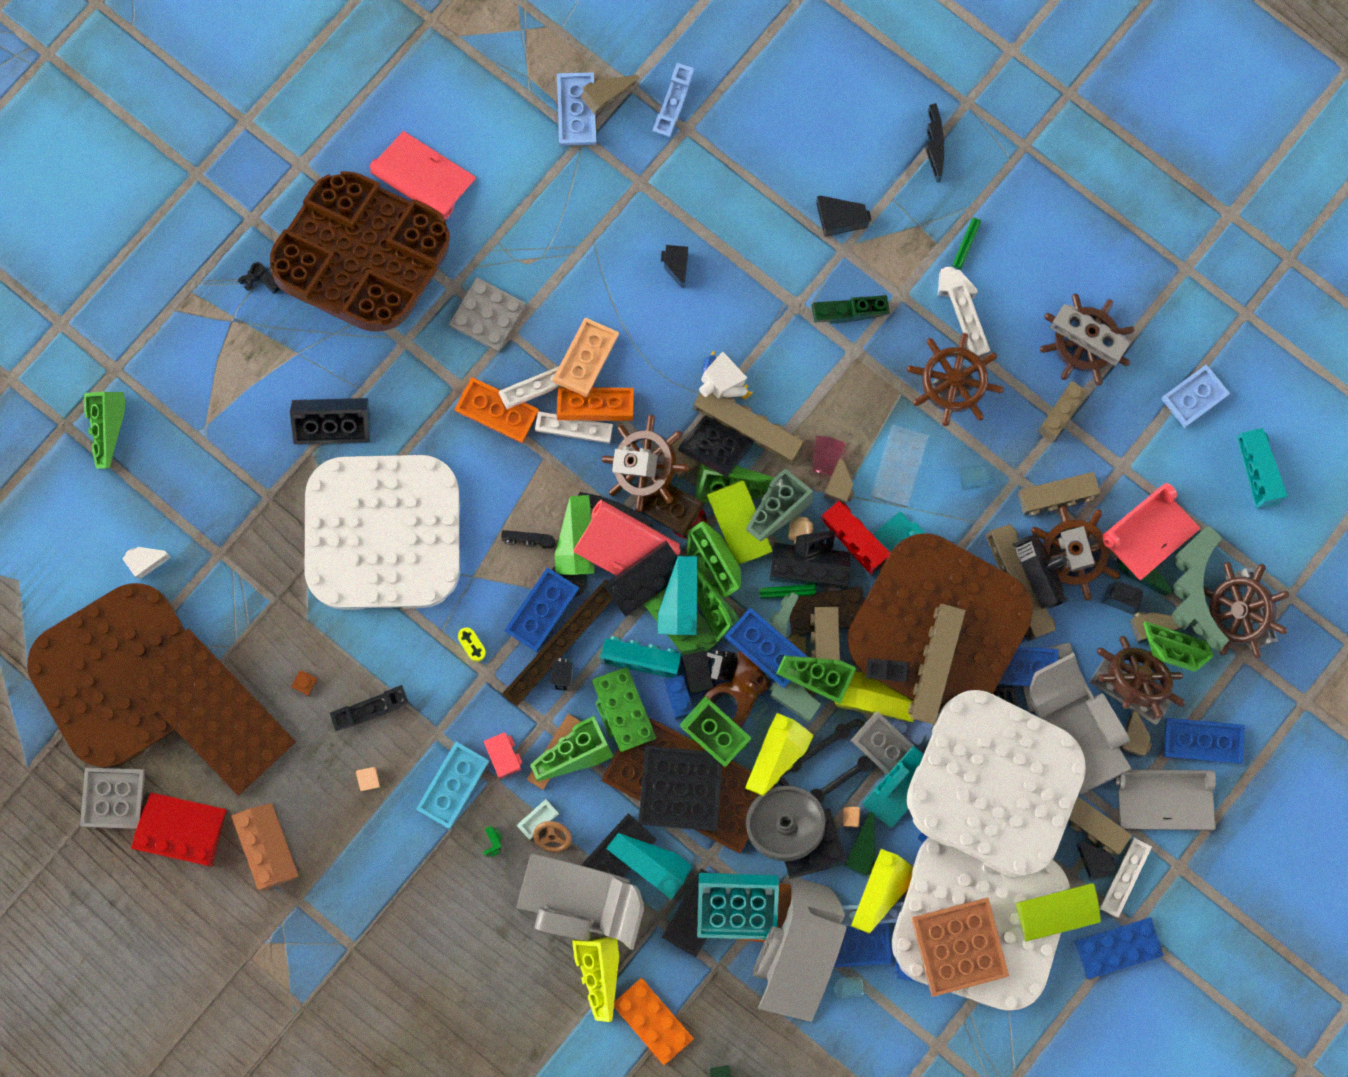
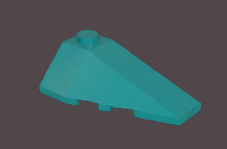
[606,833,692,899]

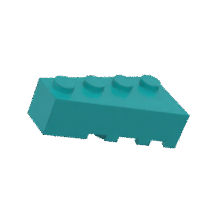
[1237,428,1288,509]

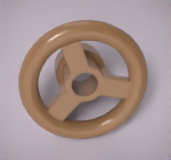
[533,821,572,853]

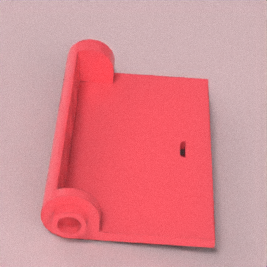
[369,131,476,220]
[1103,483,1201,580]
[573,500,681,576]

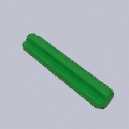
[952,218,981,270]
[759,584,816,599]

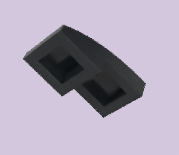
[866,658,909,682]

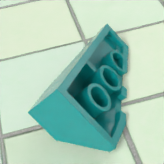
[658,556,697,635]

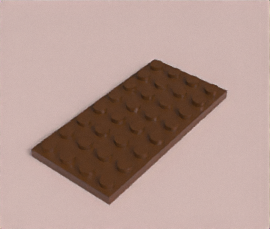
[130,628,296,796]
[601,717,776,854]

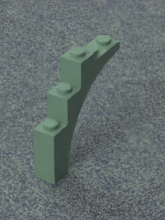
[1171,525,1229,651]
[768,592,821,722]

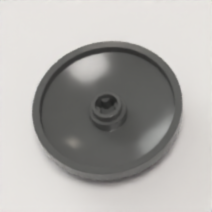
[746,786,826,861]

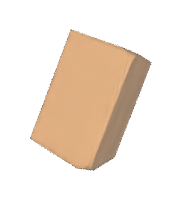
[356,767,380,791]

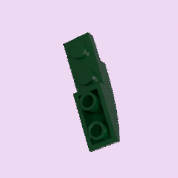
[812,295,890,324]

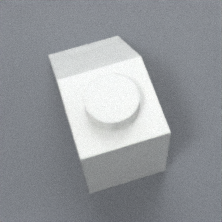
[938,267,978,299]
[122,547,171,580]

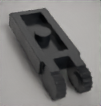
[501,530,555,549]

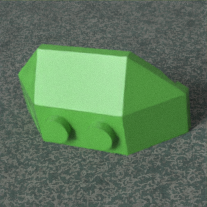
[687,521,741,598]
[1143,621,1214,672]

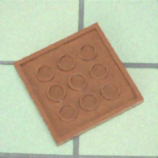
[911,897,1009,997]

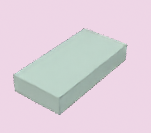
[517,799,559,840]

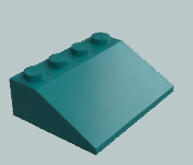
[697,873,779,940]

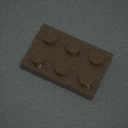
[641,483,705,536]

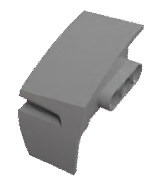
[1030,653,1131,794]
[516,853,644,950]
[753,877,846,1022]

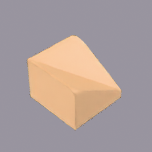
[842,807,860,828]

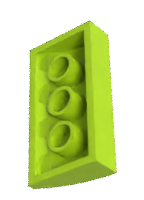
[707,480,773,565]
[1015,883,1101,942]

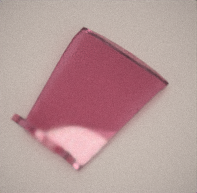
[812,436,846,476]

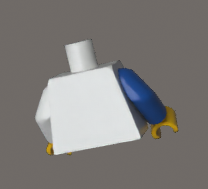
[699,351,753,399]

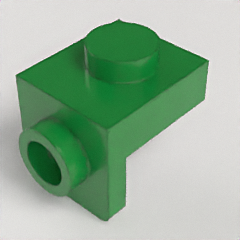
[483,825,503,858]

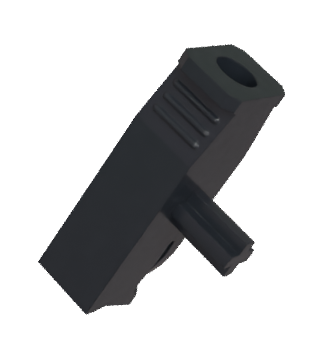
[1013,533,1068,609]

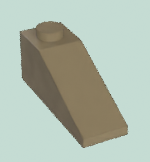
[581,75,640,114]
[1130,611,1191,643]

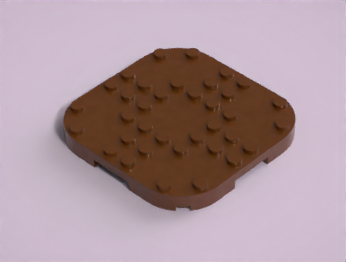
[270,171,450,332]
[847,533,1033,714]
[27,583,186,768]

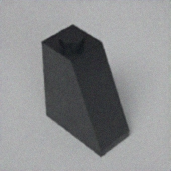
[816,195,871,237]

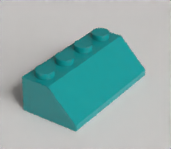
[600,636,682,678]

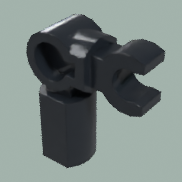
[238,262,280,294]

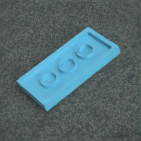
[416,742,490,829]

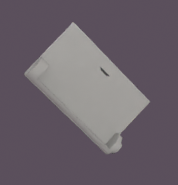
[1114,770,1216,830]

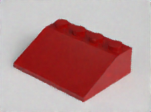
[131,792,227,867]

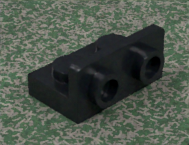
[706,650,737,681]

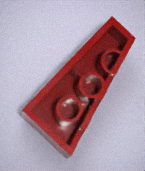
[820,501,890,576]

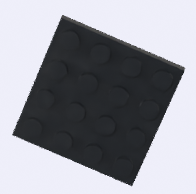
[638,746,722,832]

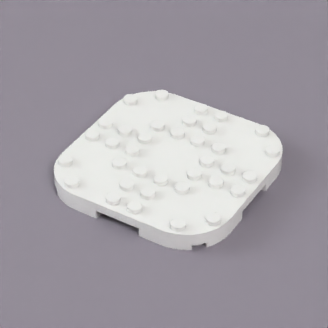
[305,455,460,610]
[907,690,1086,877]
[892,837,1070,1010]

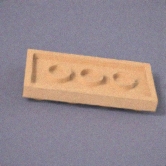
[553,318,619,397]

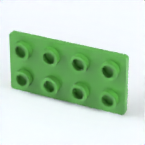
[592,667,656,752]

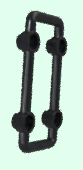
[778,719,874,804]

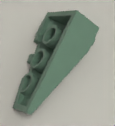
[746,469,813,542]

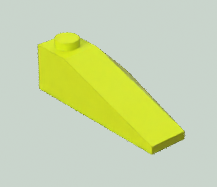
[835,671,914,723]
[745,713,814,796]
[851,849,913,934]
[572,936,619,1022]

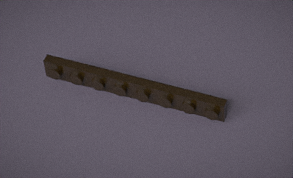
[502,579,613,707]

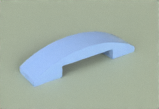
[652,63,694,137]

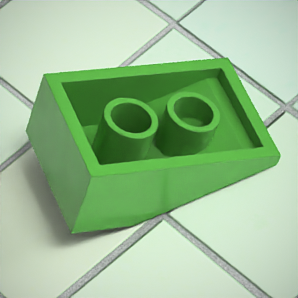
[680,696,751,767]

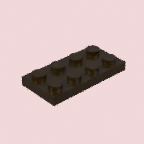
[789,587,864,636]

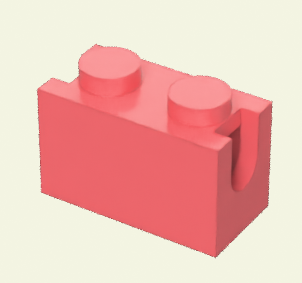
[483,732,523,779]

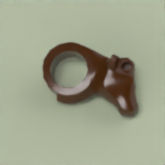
[703,651,772,728]

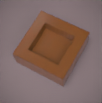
[291,670,318,696]

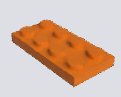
[454,377,539,444]
[557,387,634,421]
[614,978,694,1065]

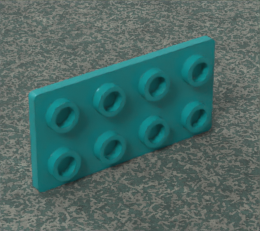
[873,511,925,552]
[862,746,924,828]

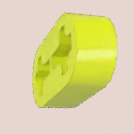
[458,628,486,662]

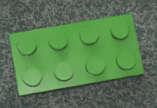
[643,588,719,652]

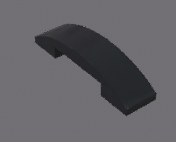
[330,685,409,731]

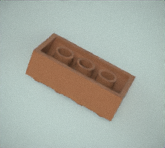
[231,803,299,891]

